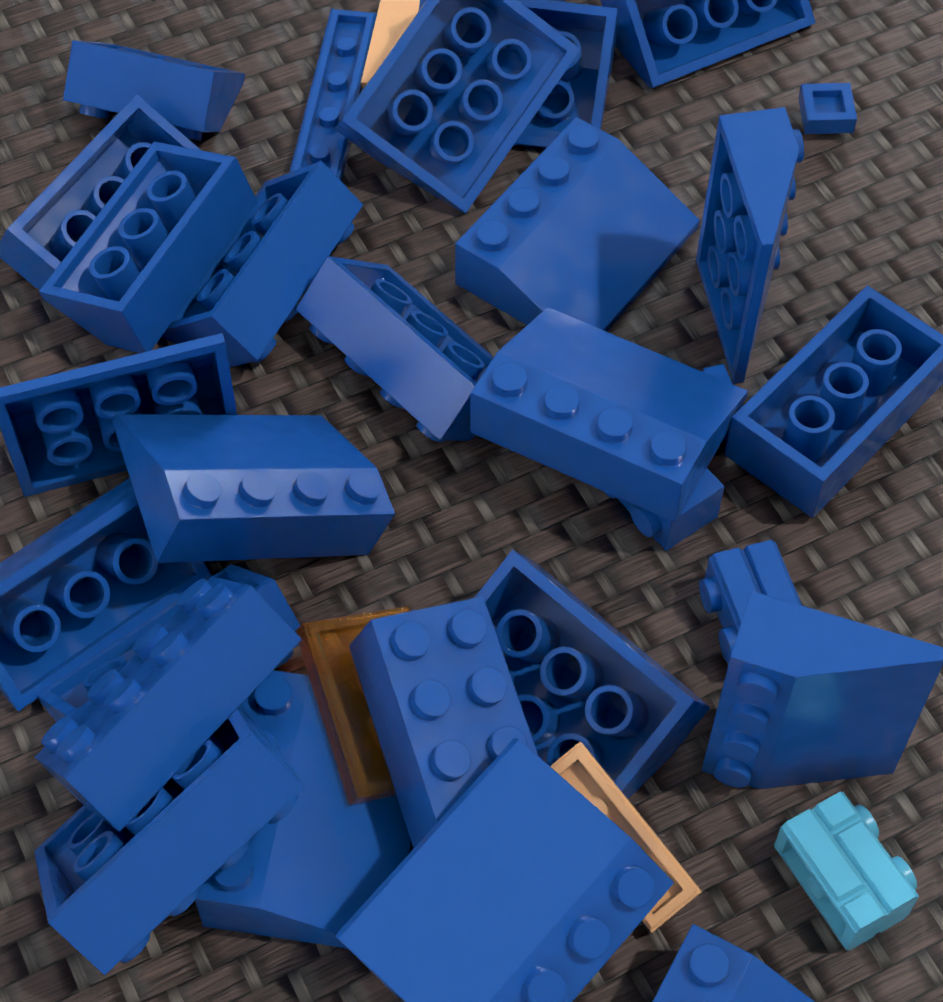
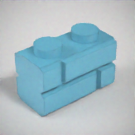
[774,791,919,951]

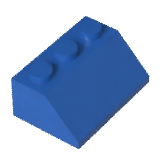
[63,40,245,140]

